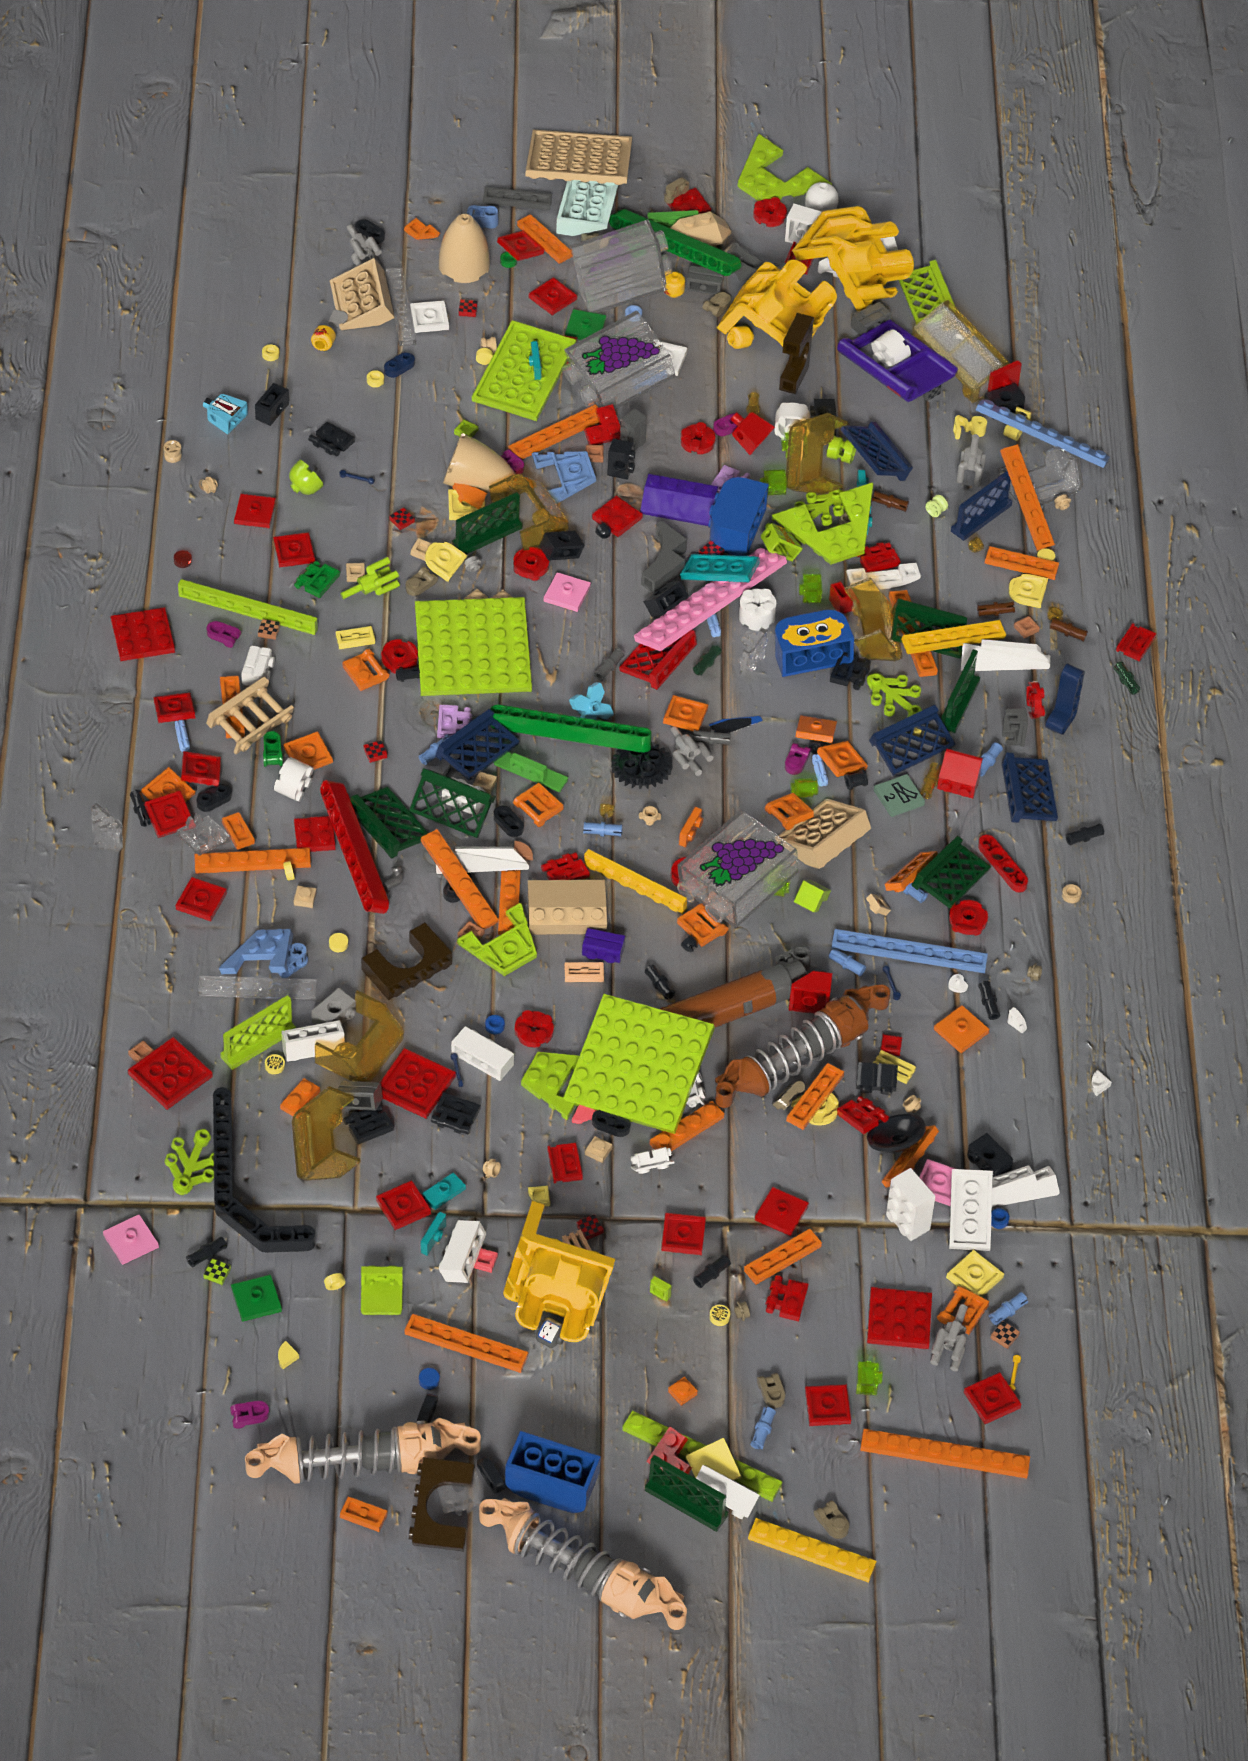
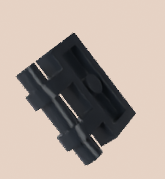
[308,422,355,457]
[830,652,871,690]
[431,1092,481,1134]
[343,1104,394,1145]

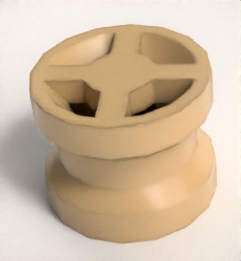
[480,337,497,354]
[163,440,182,463]

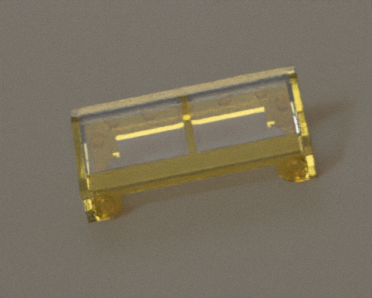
[912,300,1010,403]

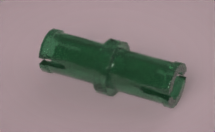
[693,645,722,676]
[1113,661,1140,695]

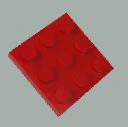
[110,607,175,661]
[128,1037,213,1110]
[380,1048,456,1119]
[867,1287,932,1349]

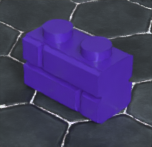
[582,928,625,963]

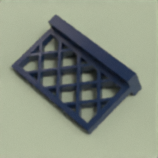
[840,422,913,481]
[951,471,1013,541]
[869,705,956,776]
[435,709,520,780]
[1002,752,1058,823]

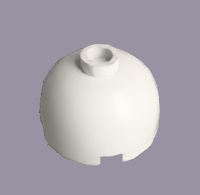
[805,182,839,212]

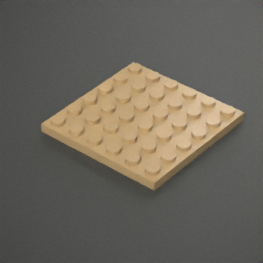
[525,130,632,185]

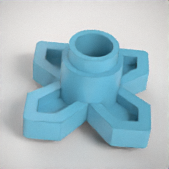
[569,682,614,720]

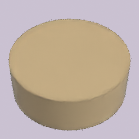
[1062,884,1082,903]

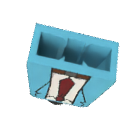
[203,394,248,434]

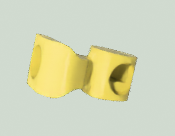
[1003,407,1031,441]
[953,415,987,439]

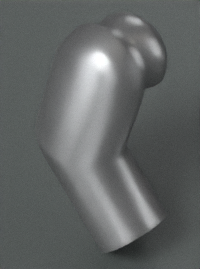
[383,865,404,891]

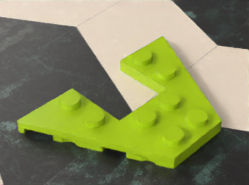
[737,134,832,201]
[772,482,873,565]

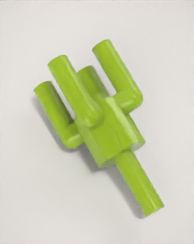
[340,557,400,599]

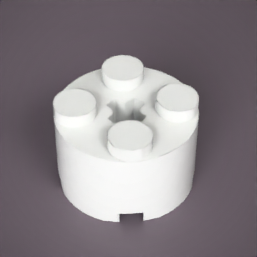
[871,330,911,370]
[775,403,811,444]
[739,589,776,631]
[274,757,314,802]

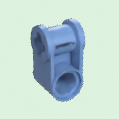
[467,205,499,229]
[270,943,308,979]

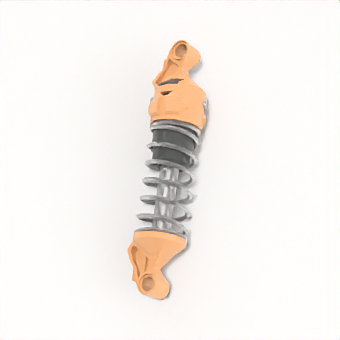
[245,1418,481,1484]
[479,1498,687,1630]

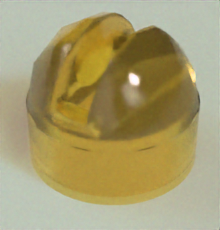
[968,537,984,553]
[1047,607,1063,622]
[599,804,615,818]

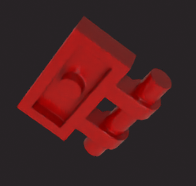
[856,542,900,573]
[541,852,590,880]
[837,1096,889,1135]
[765,1275,809,1322]

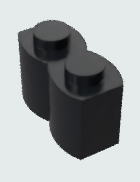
[856,1062,898,1095]

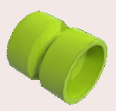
[827,435,856,464]

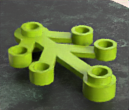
[794,489,844,526]
[867,673,922,717]
[164,1129,214,1195]

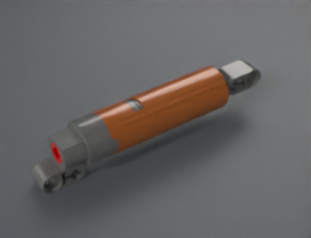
[660,947,811,1027]

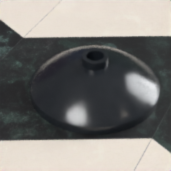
[867,1114,926,1153]

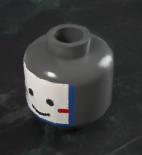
[534,1317,564,1348]

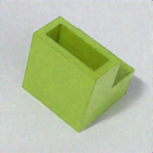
[794,880,831,912]

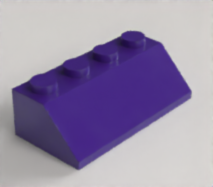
[640,474,718,526]

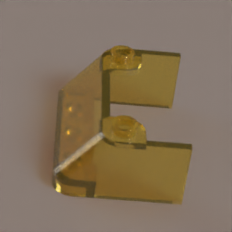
[785,413,848,494]
[489,474,569,551]
[844,577,903,661]
[315,990,404,1082]
[292,1086,361,1181]

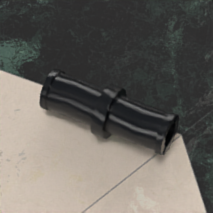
[130,789,152,827]
[1066,823,1104,846]
[645,965,675,1000]
[978,981,1000,1020]
[186,1237,227,1268]
[693,1255,731,1288]

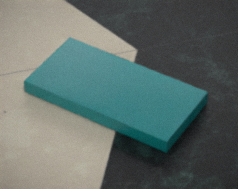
[680,554,760,582]

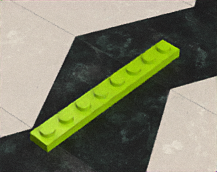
[178,579,318,635]
[622,1410,782,1502]

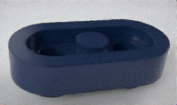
[384,352,415,378]

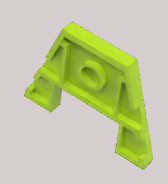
[457,903,537,977]
[521,1052,579,1120]

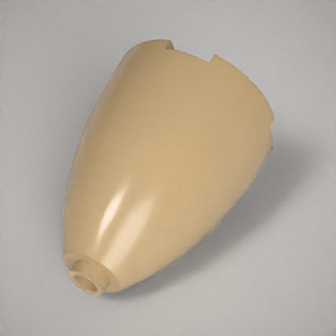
[439,214,490,283]
[443,433,517,492]

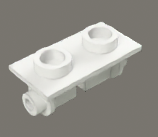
[687,1072,706,1107]
[631,1147,674,1174]

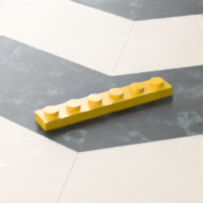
[901,620,1006,654]
[584,849,687,914]
[748,1518,877,1583]

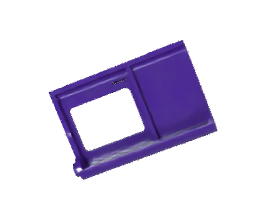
[837,320,958,402]

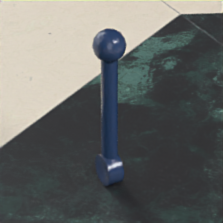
[339,470,375,484]
[882,966,901,1000]
[450,1053,463,1087]

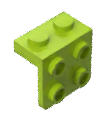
[361,1265,403,1315]

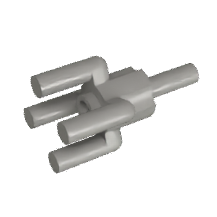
[347,224,382,267]
[956,434,986,487]
[671,726,714,776]
[930,1304,968,1372]

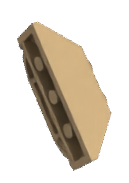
[671,212,731,246]

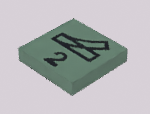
[873,774,925,817]

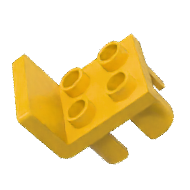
[792,206,914,311]
[716,260,837,347]
[503,1201,615,1342]

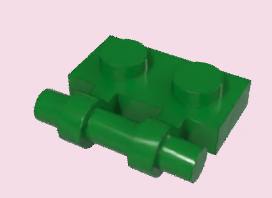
[294,561,340,598]

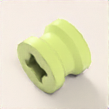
[925,495,948,517]

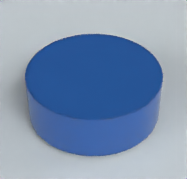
[485,1015,505,1035]
[991,1208,1010,1229]
[419,1368,440,1390]

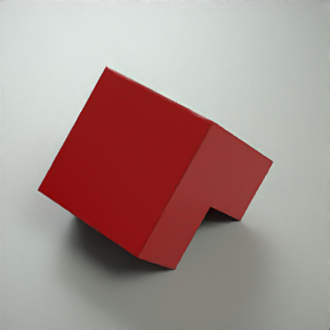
[829,581,860,614]

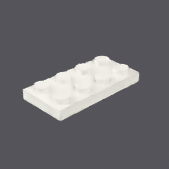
[949,1169,993,1251]

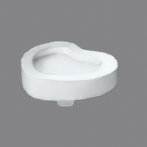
[948,974,968,993]

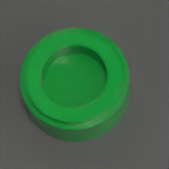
[500,252,517,268]

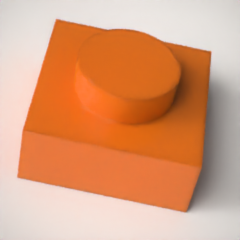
[668,1377,698,1406]

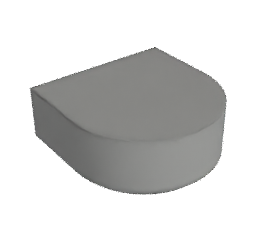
[328,309,348,327]

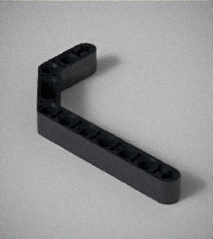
[213,1087,316,1253]

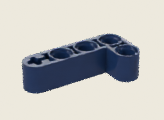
[1045,663,1085,735]

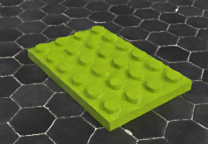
[472,320,576,421]

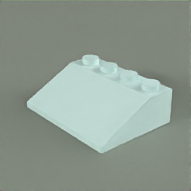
[556,180,618,236]

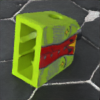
[761,522,803,562]

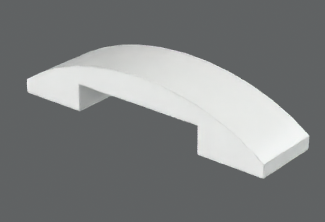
[846,563,921,590]

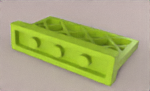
[898,260,956,325]
[220,995,296,1070]

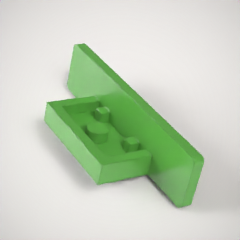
[494,752,568,792]

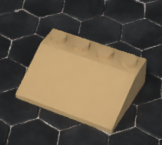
[330,258,395,330]
[775,799,871,869]
[528,880,607,935]

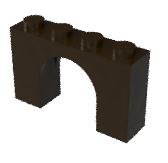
[779,313,814,395]
[361,923,452,1000]
[409,1457,475,1552]

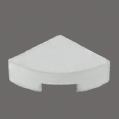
[1007,1007,1027,1033]
[1091,1070,1112,1096]

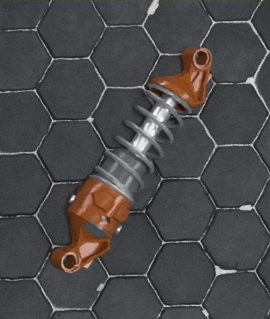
[715,985,890,1108]

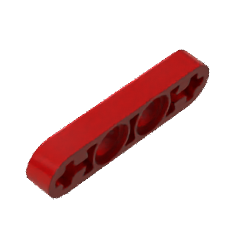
[978,835,1028,893]

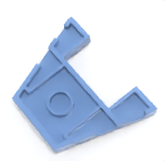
[532,451,596,507]
[219,929,293,974]

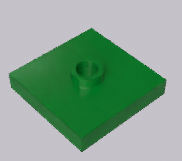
[565,309,606,343]
[231,1275,282,1322]

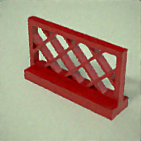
[619,630,697,690]

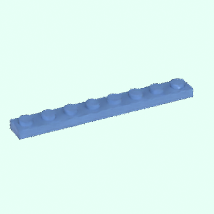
[976,399,1110,468]
[831,929,988,973]

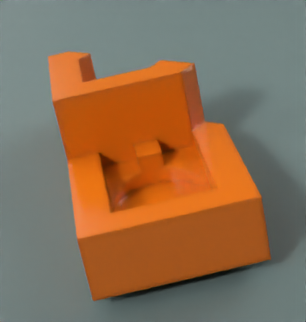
[404,218,440,240]
[452,483,487,509]

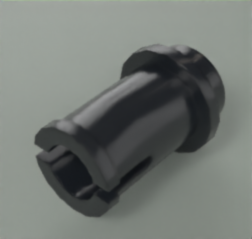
[396,667,420,682]

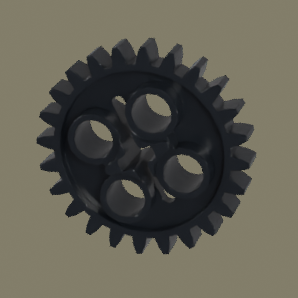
[612,742,672,789]

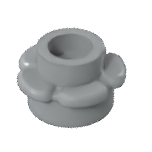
[464,556,481,572]

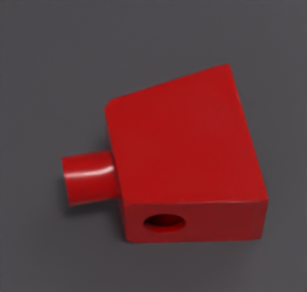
[730,412,775,455]

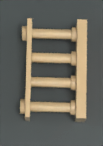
[206,676,294,754]

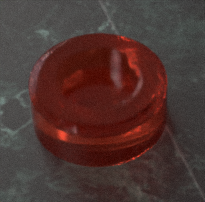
[173,550,192,568]

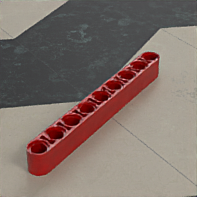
[320,780,389,914]

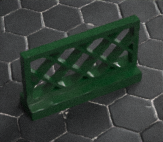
[452,492,523,555]
[891,598,967,659]
[941,649,981,733]
[409,768,496,838]
[350,787,428,859]
[912,835,991,909]
[645,1455,728,1532]

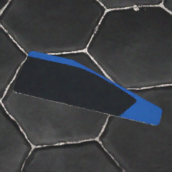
[709,716,763,734]

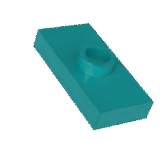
[529,341,541,380]
[422,1173,466,1210]
[421,1212,446,1256]

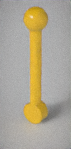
[1009,1355,1021,1392]

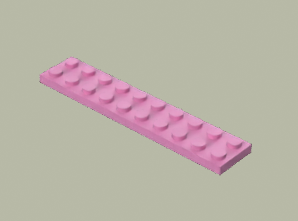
[634,548,787,651]

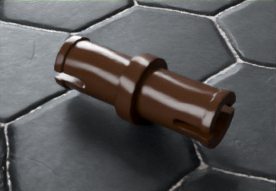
[872,490,909,512]
[977,601,1015,617]
[1050,618,1088,642]

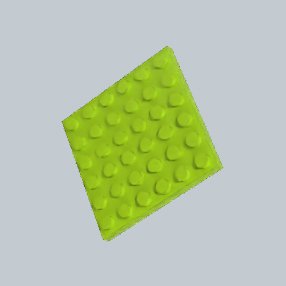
[415,597,532,696]
[563,994,715,1134]

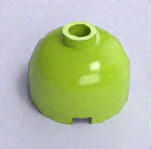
[289,459,324,495]

